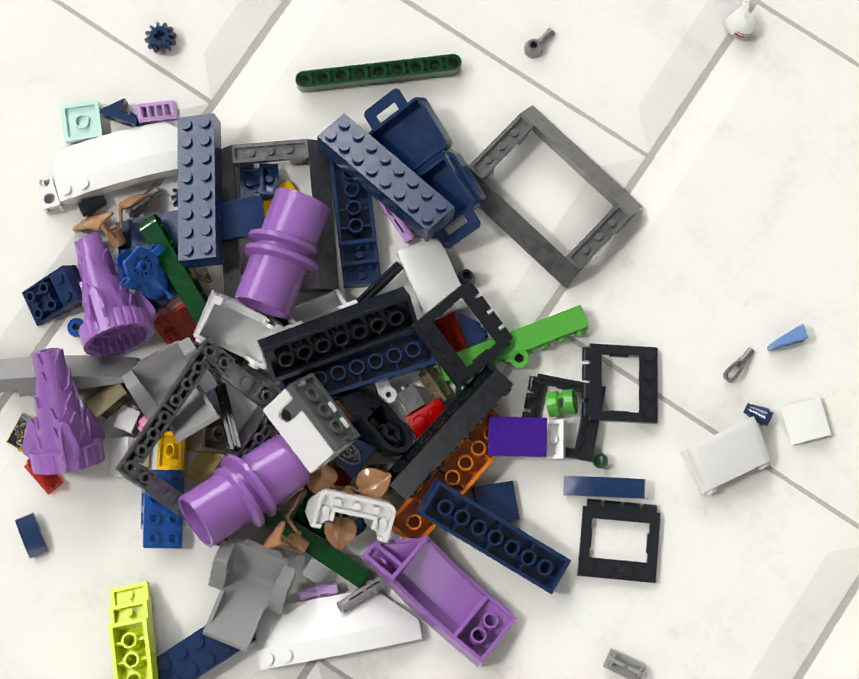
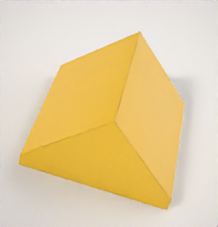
[156,431,188,472]

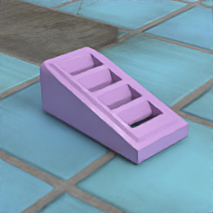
[136,100,178,126]

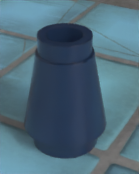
[743,403,774,426]

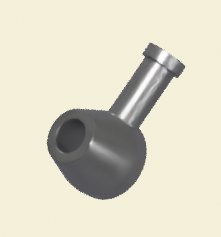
[524,28,555,58]

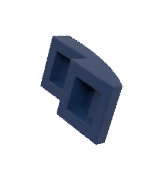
[15,512,49,558]

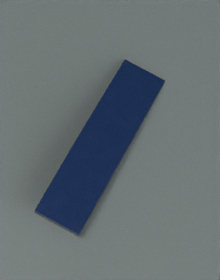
[329,158,381,288]
[115,195,265,254]

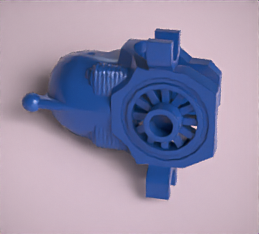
[115,243,173,300]

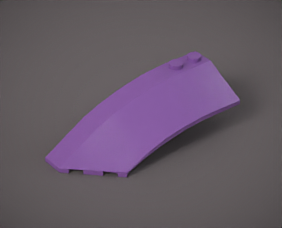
[362,537,518,667]

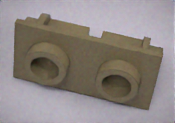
[418,367,453,404]

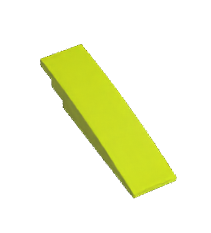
[108,581,158,679]

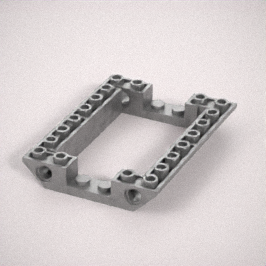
[468,105,643,288]
[221,139,339,299]
[115,337,279,521]

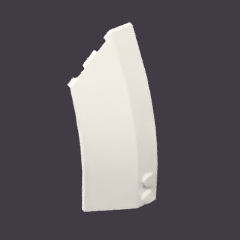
[54,121,178,205]
[257,591,423,670]

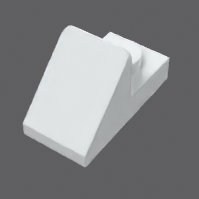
[288,551,330,584]

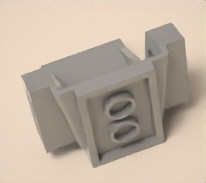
[121,337,219,443]
[202,538,296,652]

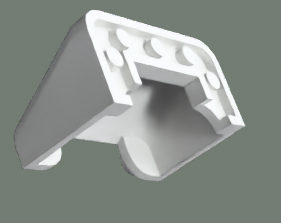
[397,238,469,323]
[193,290,284,370]
[680,416,771,495]
[305,488,396,543]

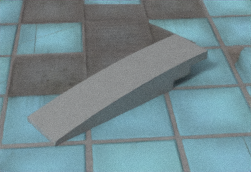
[0,355,138,397]

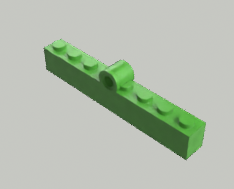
[437,305,589,385]

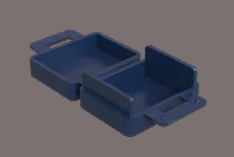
[364,88,486,249]

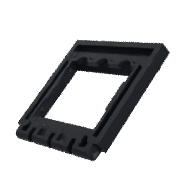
[410,282,513,387]
[582,343,658,424]
[522,373,606,463]
[577,498,661,583]

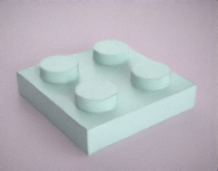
[60,100,103,144]

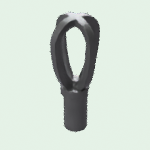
[723,348,754,383]

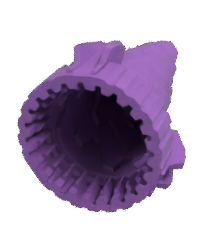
[74,232,156,357]
[22,347,105,475]

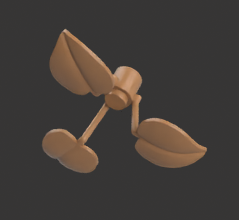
[72,194,152,248]
[307,464,391,550]
[261,488,309,555]

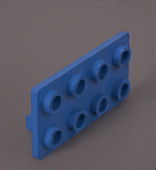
[140,470,184,549]

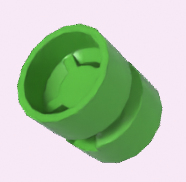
[546,389,578,417]

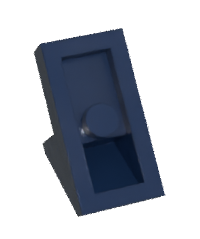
[99,98,140,128]

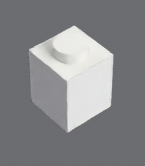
[113,404,143,435]

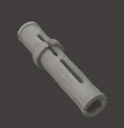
[336,576,387,613]

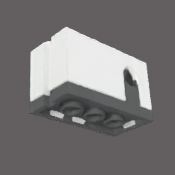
[263,373,361,473]

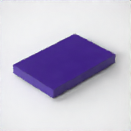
[487,416,547,457]

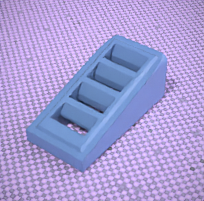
[767,324,808,351]

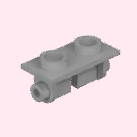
[603,649,646,679]

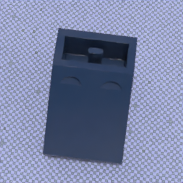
[22,265,82,326]

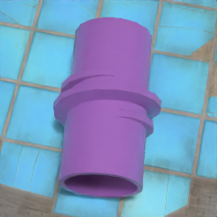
[234,188,330,319]
[178,434,310,548]

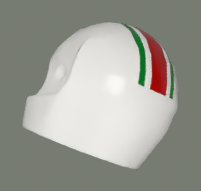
[724,1,757,38]

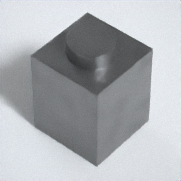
[397,384,425,415]

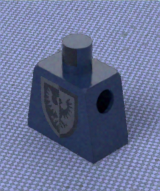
[334,439,375,479]

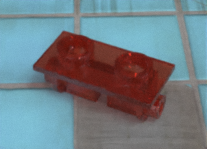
[24,458,63,495]

